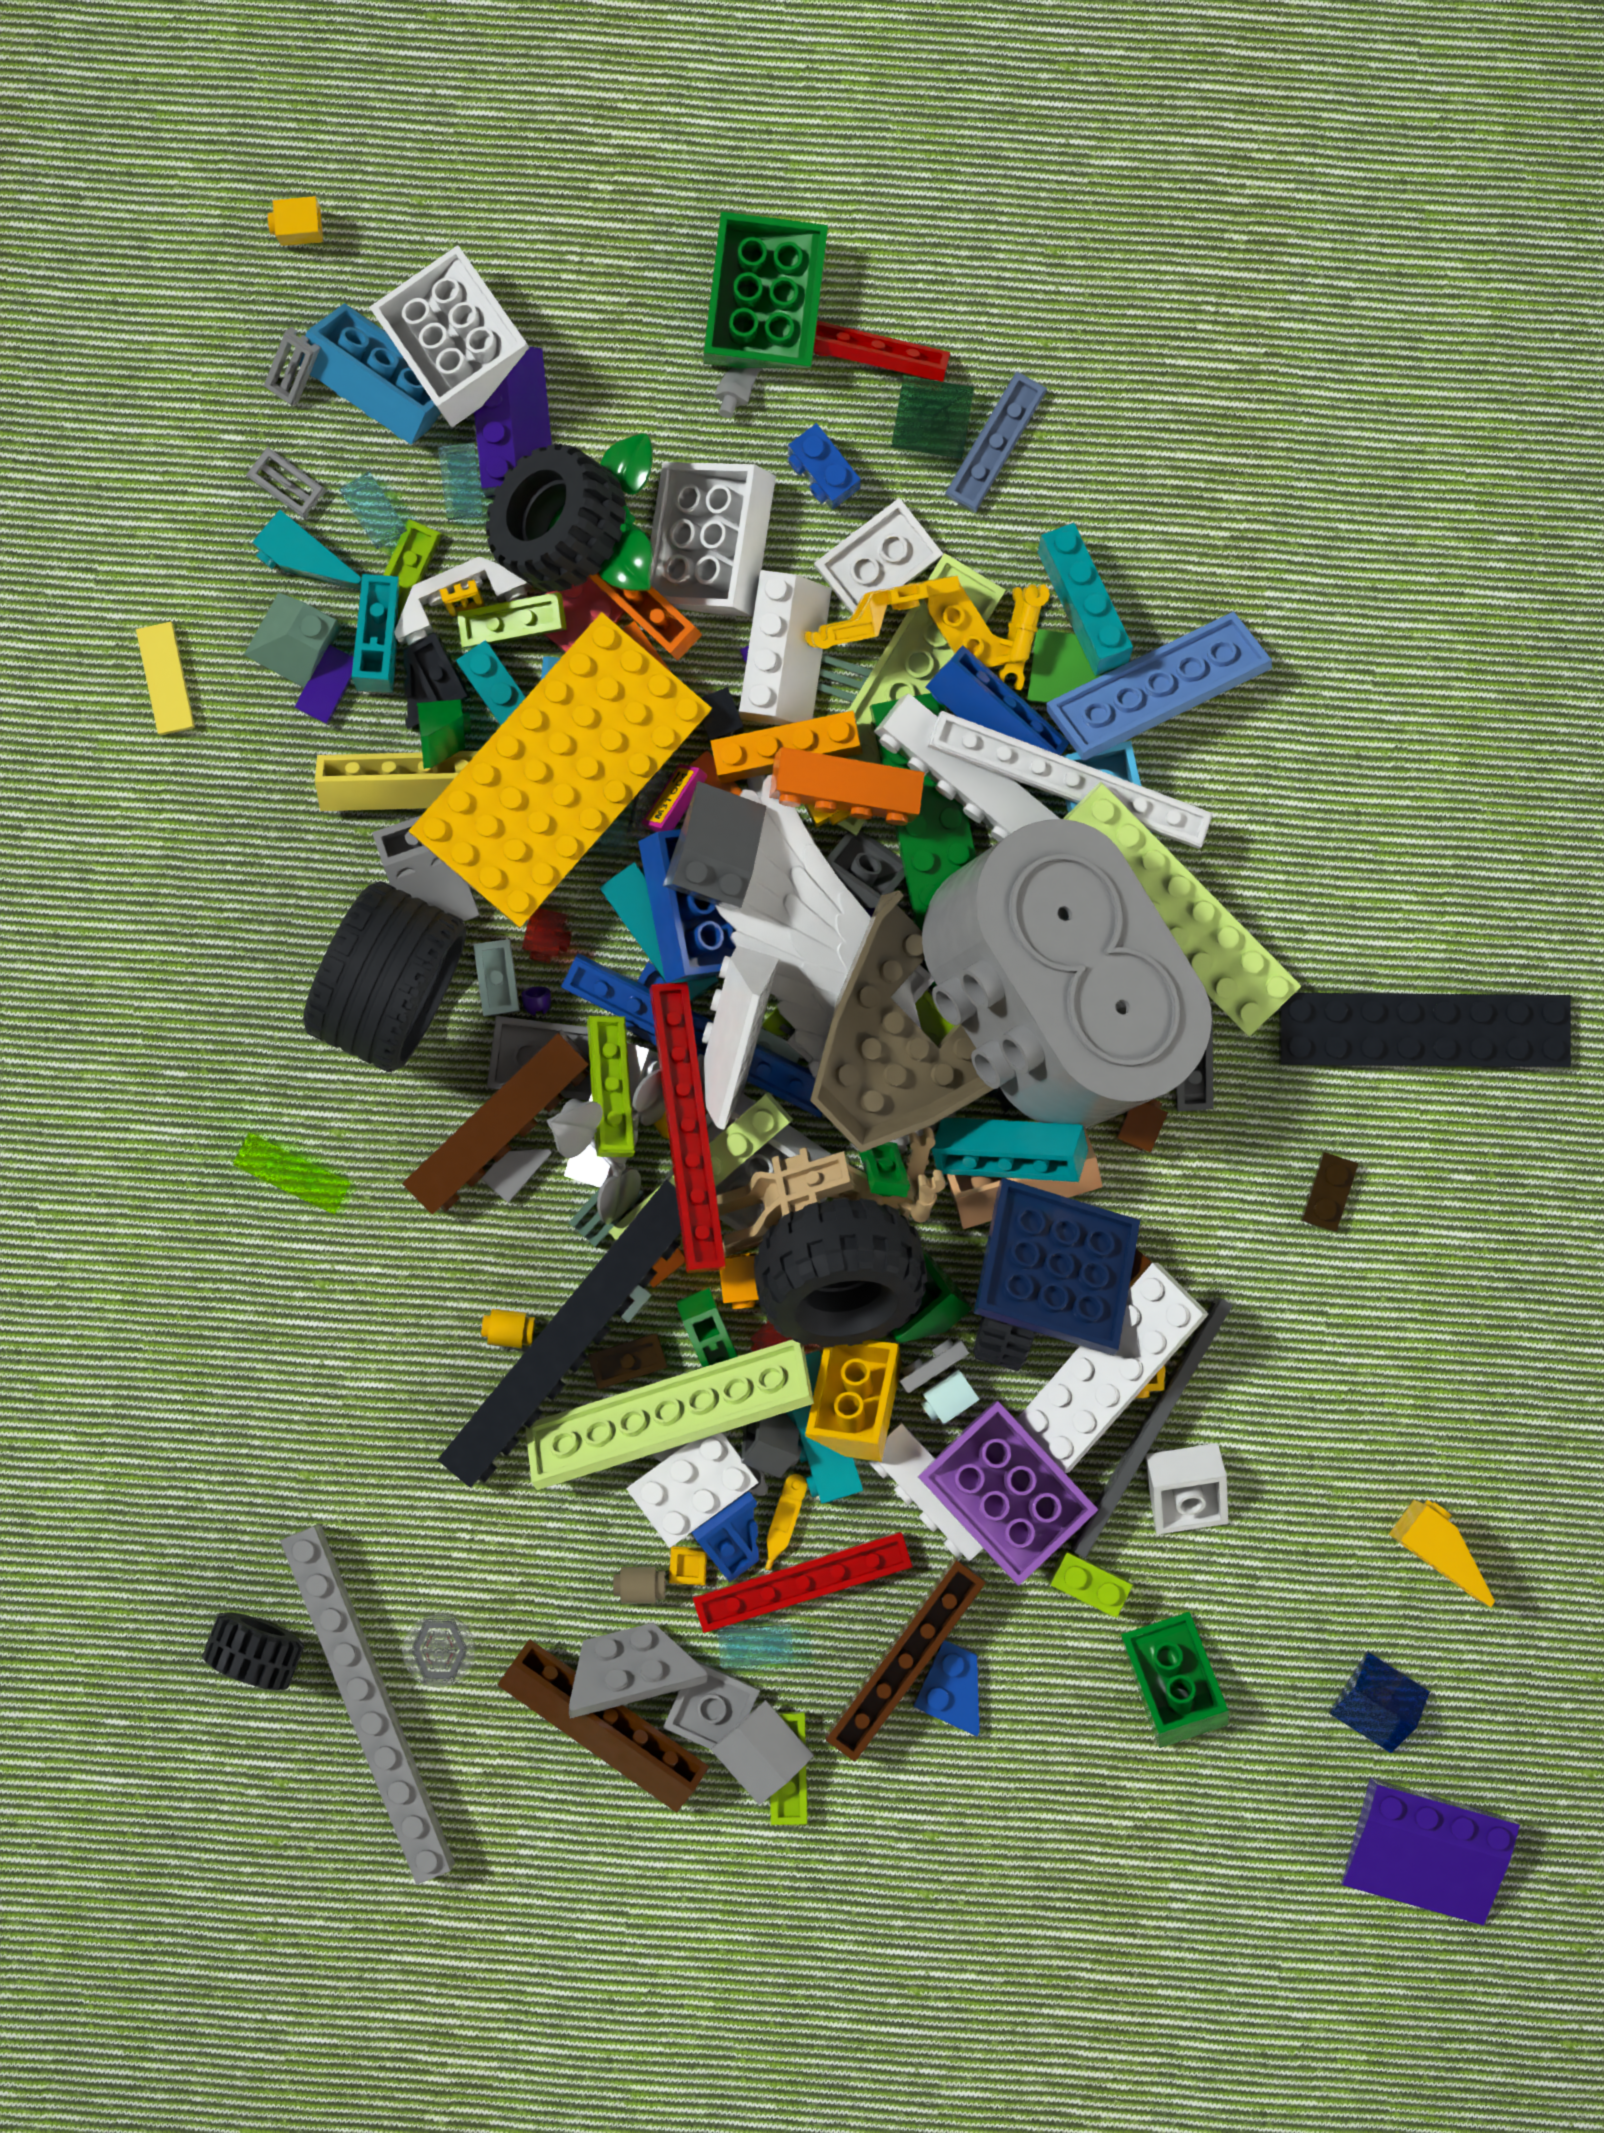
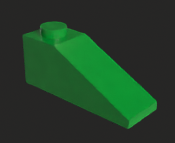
[676,1288,738,1368]

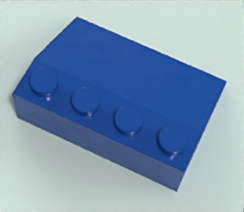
[638,829,736,983]

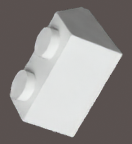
[1146,1443,1228,1535]

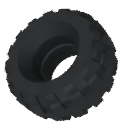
[754,1198,927,1347]

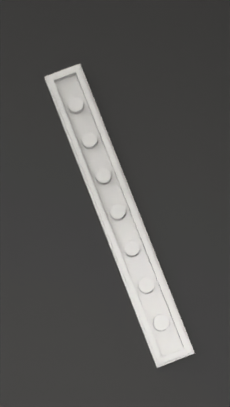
[927,711,1213,849]

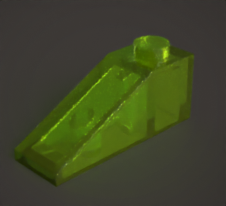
[232,1132,352,1215]

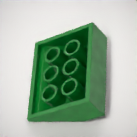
[703,211,828,368]

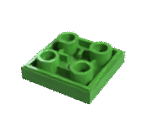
[1027,629,1104,704]

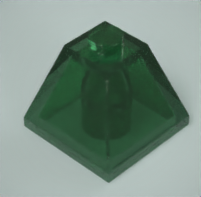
[891,375,975,459]

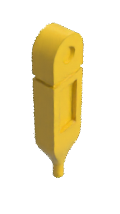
[765,1473,807,1570]

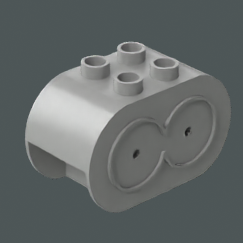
[922,819,1212,1128]

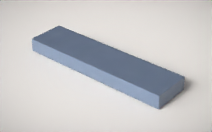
[944,371,1047,514]

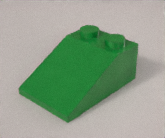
[1121,1611,1229,1748]

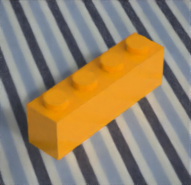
[711,710,863,784]

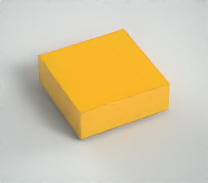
[669,1545,707,1585]

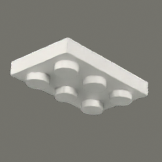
[814,498,943,614]
[626,1432,759,1548]

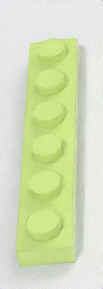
[608,1092,792,1240]

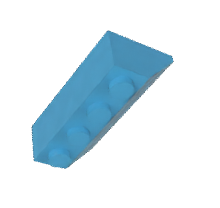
[298,303,441,445]

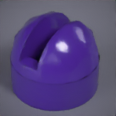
[522,986,551,1016]

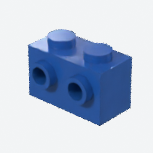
[787,423,861,510]

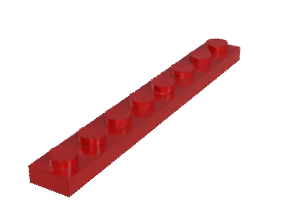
[650,982,726,1273]

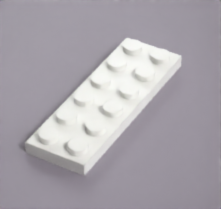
[1016,1263,1209,1473]

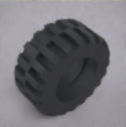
[486,444,626,592]

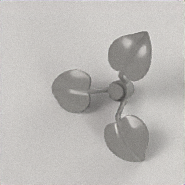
[547,1068,665,1225]

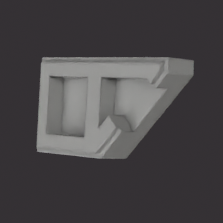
[481,1149,553,1203]

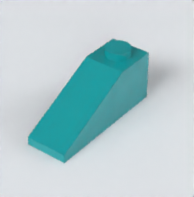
[252,510,362,590]
[352,574,399,694]

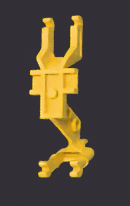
[804,576,1050,690]

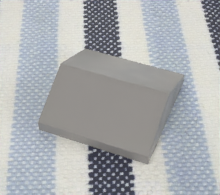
[711,1700,814,1805]

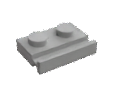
[899,1338,970,1393]

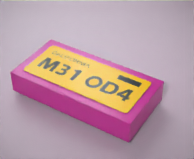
[641,763,708,832]

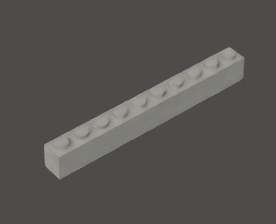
[280,1523,455,1885]

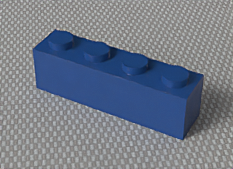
[925,645,1070,756]

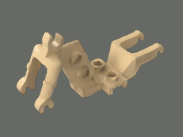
[716,1127,945,1257]

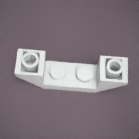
[394,557,532,646]

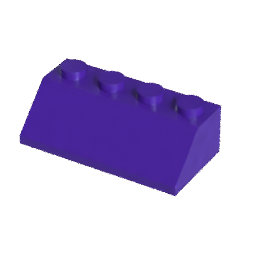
[474,346,552,498]

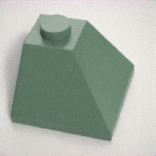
[244,592,342,688]

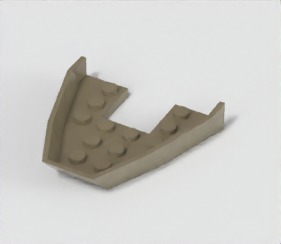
[810,891,993,1153]

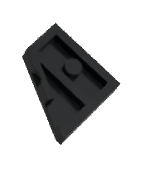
[404,633,471,730]

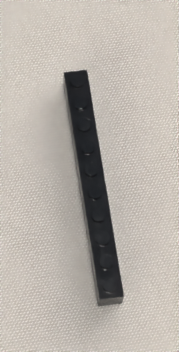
[437,1176,681,1488]

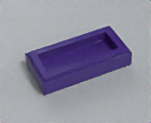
[294,645,354,725]

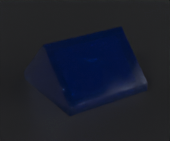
[1328,1651,1430,1753]

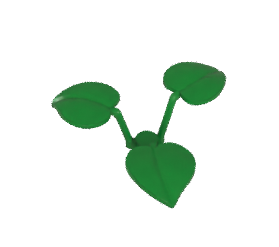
[547,433,653,591]

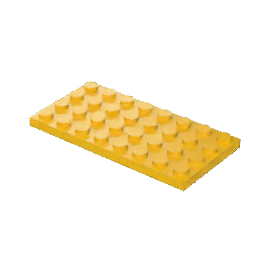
[408,612,712,929]

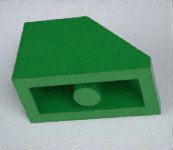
[417,699,471,769]

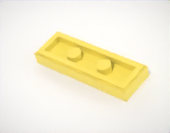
[136,622,195,736]

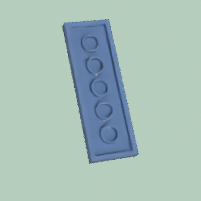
[1046,611,1272,761]

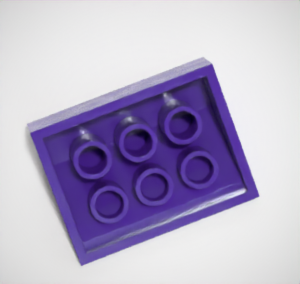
[1341,1778,1520,1926]

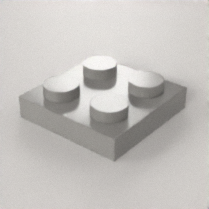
[663,1659,760,1749]

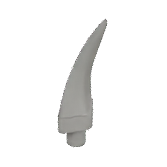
[714,368,763,418]

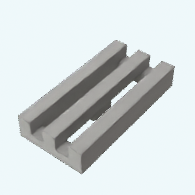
[264,327,321,406]
[246,447,326,519]

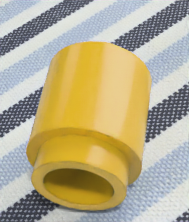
[481,1309,535,1349]

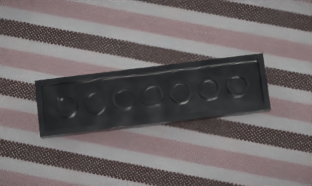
[1279,993,1571,1068]

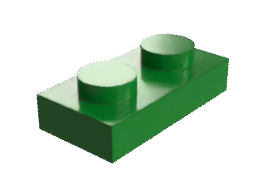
[858,1142,910,1197]

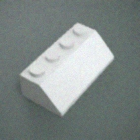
[739,570,832,726]

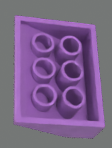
[917,1401,1098,1586]

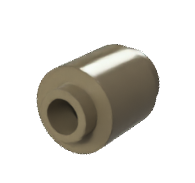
[613,1566,666,1604]

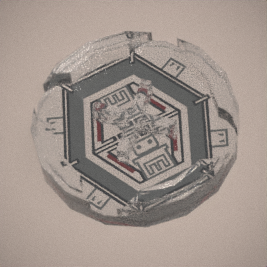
[402,1613,476,1688]

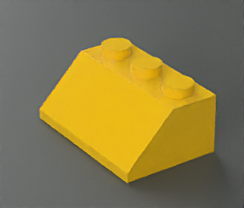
[805,1340,902,1462]

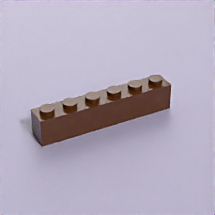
[402,1029,590,1215]
[825,1557,986,1762]
[497,1639,709,1813]

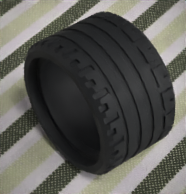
[303,881,466,1072]

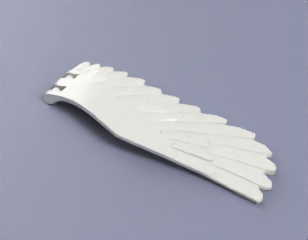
[715,775,956,1164]

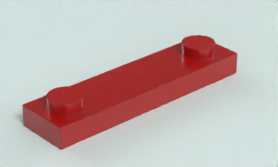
[813,321,950,382]

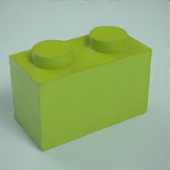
[1048,1549,1133,1618]

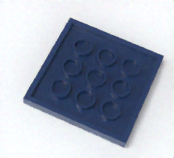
[974,1178,1140,1356]

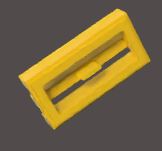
[439,580,485,617]

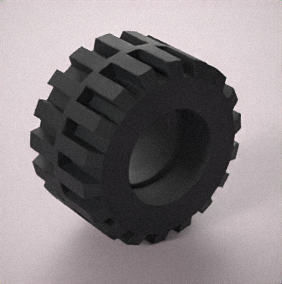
[974,1316,1036,1371]
[202,1612,305,1690]

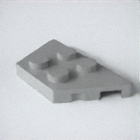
[569,1623,707,1718]

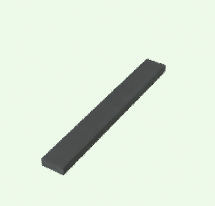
[1071,1297,1233,1558]

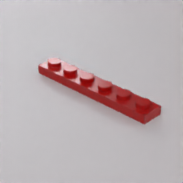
[693,1531,913,1633]

